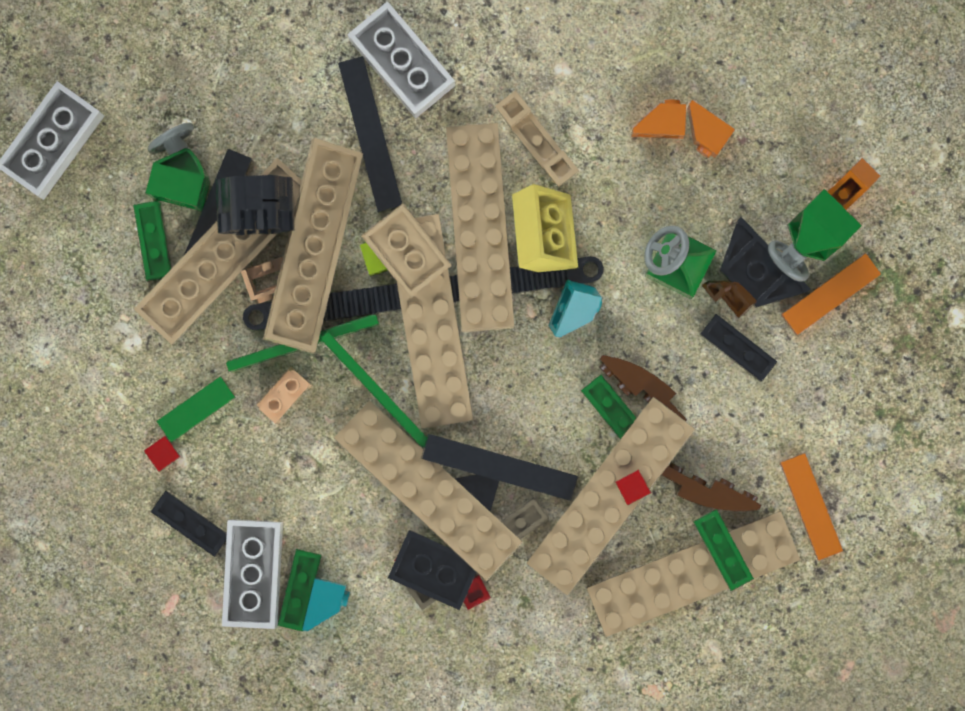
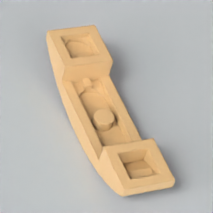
[495,90,579,187]

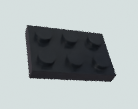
[388,530,476,610]

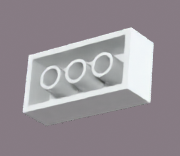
[347,1,455,119]
[0,81,104,200]
[222,520,283,629]

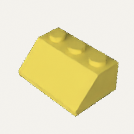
[512,184,578,272]

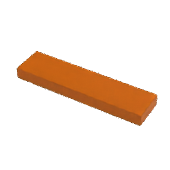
[781,253,881,336]
[780,453,843,560]

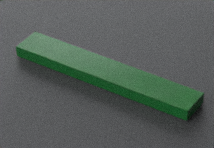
[226,314,380,373]
[320,330,427,449]

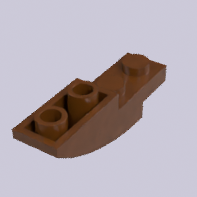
[599,355,687,421]
[661,462,762,511]

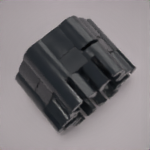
[216,175,295,235]

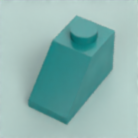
[548,280,602,338]
[303,578,350,631]

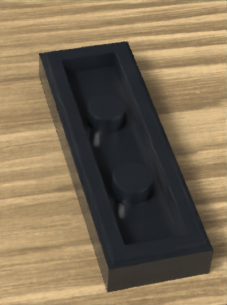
[700,314,777,382]
[151,490,227,557]

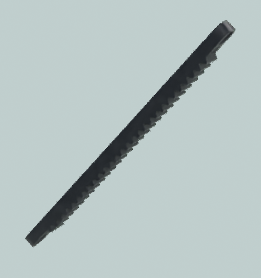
[243,256,604,331]

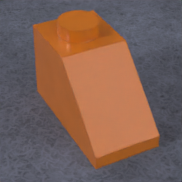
[631,99,686,139]
[687,100,735,158]
[827,158,880,210]

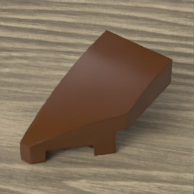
[702,281,757,318]

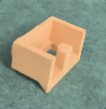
[241,257,283,303]
[257,367,313,424]

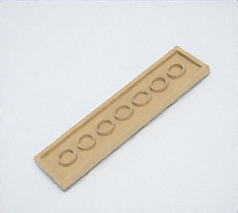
[446,123,514,332]
[263,138,363,353]
[134,158,302,345]
[397,214,473,429]
[527,397,696,596]
[334,400,522,582]
[586,511,800,637]

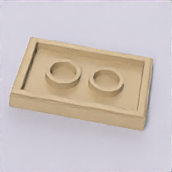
[361,203,452,298]

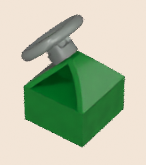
[145,122,211,211]
[768,189,862,282]
[644,226,717,299]

